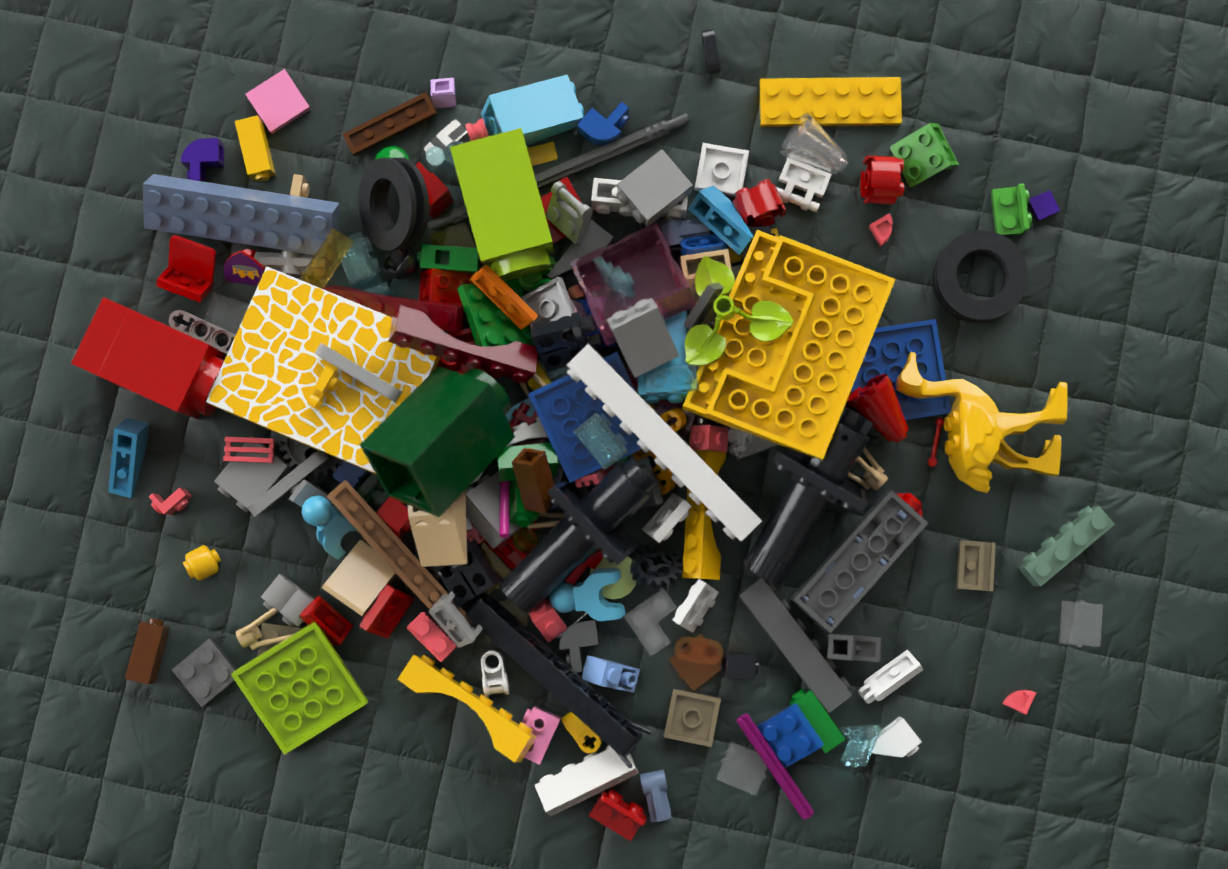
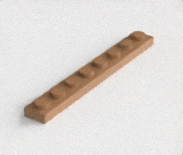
[326,480,474,626]

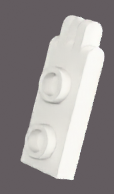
[858,650,923,704]

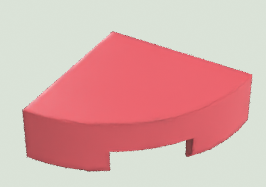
[868,213,893,247]
[1002,690,1036,715]

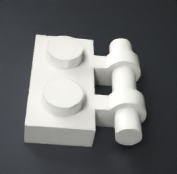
[776,157,832,212]
[673,579,719,633]

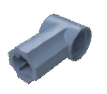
[661,218,710,246]
[640,769,672,822]

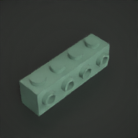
[1018,506,1115,587]

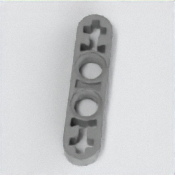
[169,310,236,354]
[314,343,402,403]
[247,450,329,517]

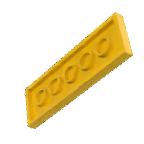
[759,77,902,127]

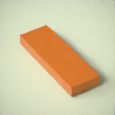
[470,264,538,330]

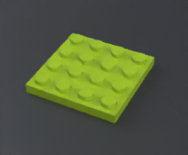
[231,622,368,755]

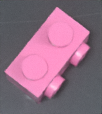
[522,705,561,765]

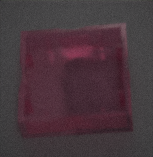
[570,223,696,346]

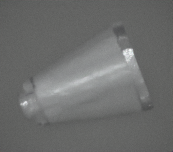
[780,113,848,174]

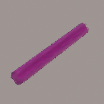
[736,713,814,820]

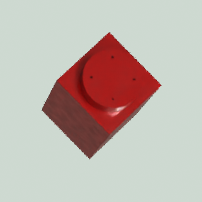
[71,297,227,419]

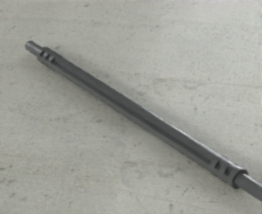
[428,113,690,232]

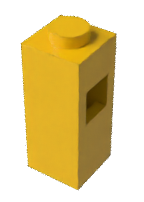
[235,115,276,182]

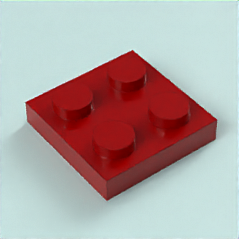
[360,585,415,639]

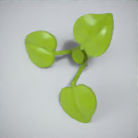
[684,256,793,366]

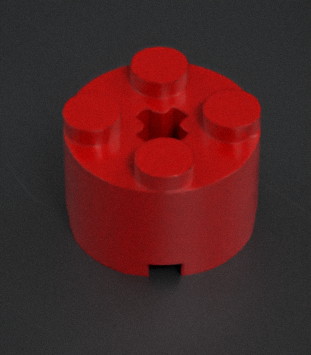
[860,156,904,205]
[732,179,787,227]

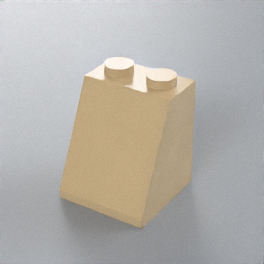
[322,540,397,616]

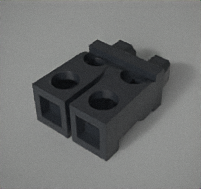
[531,312,604,372]
[433,537,502,607]

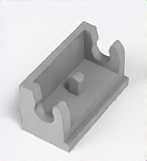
[428,591,483,648]

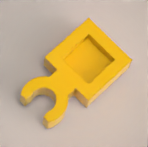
[306,366,340,410]

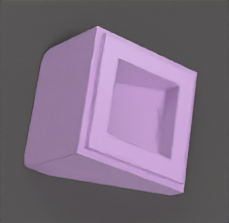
[431,78,456,108]

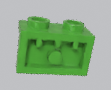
[990,183,1032,236]

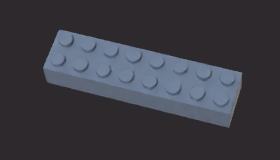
[143,174,340,257]

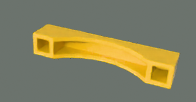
[682,433,726,580]
[397,654,537,763]

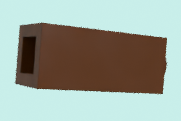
[512,448,554,514]
[125,618,170,685]

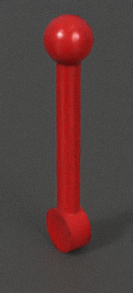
[927,418,944,467]

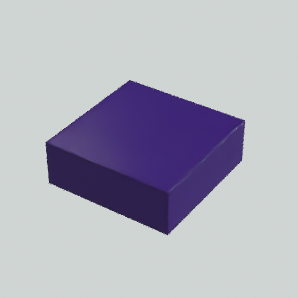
[1028,190,1060,222]

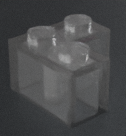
[624,588,677,656]

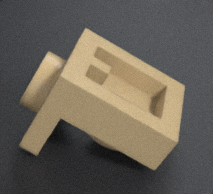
[290,174,310,198]

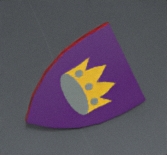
[224,249,265,286]

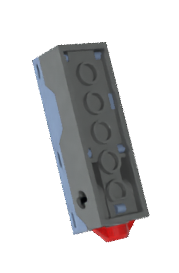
[790,490,928,633]

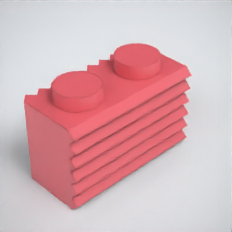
[407,612,457,662]

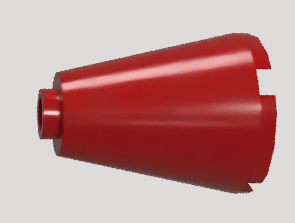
[847,374,909,443]

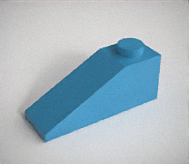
[688,185,754,256]
[108,418,149,498]

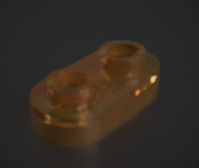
[674,636,723,664]

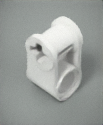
[481,649,510,697]

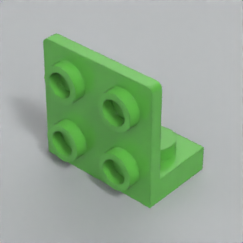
[890,123,959,187]

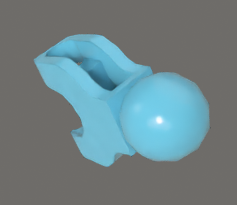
[302,495,357,560]
[549,568,626,621]

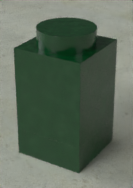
[360,366,515,517]

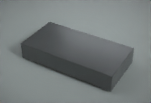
[684,283,725,329]

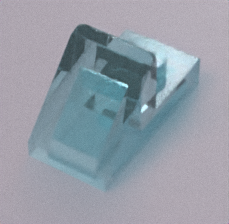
[841,724,882,767]

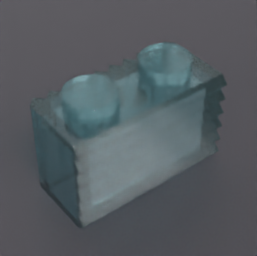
[334,232,382,288]
[573,412,628,470]

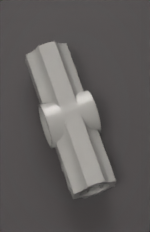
[254,250,329,277]

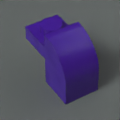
[181,138,225,182]

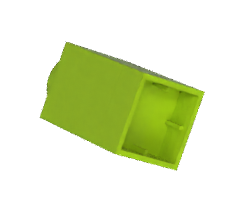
[450,128,555,281]

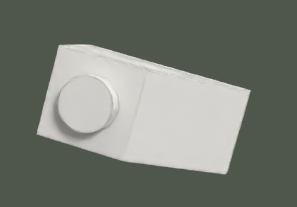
[861,716,921,757]

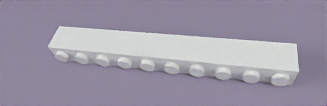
[567,344,762,541]

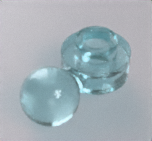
[426,141,462,166]

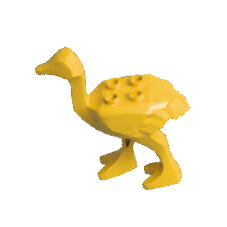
[896,352,1067,493]

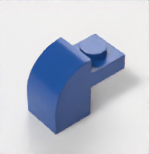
[577,102,630,146]

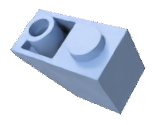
[581,655,640,693]

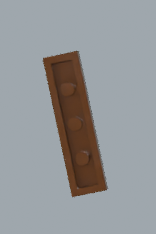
[342,92,437,157]

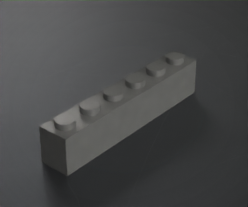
[738,578,852,713]

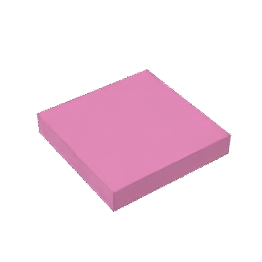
[246,69,311,134]

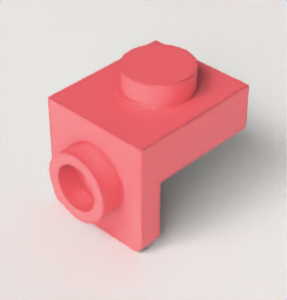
[690,425,729,453]
[149,488,192,515]
[528,599,568,643]

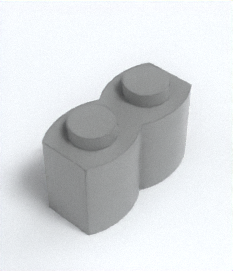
[261,574,314,627]

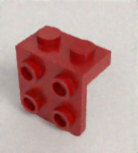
[156,235,216,302]

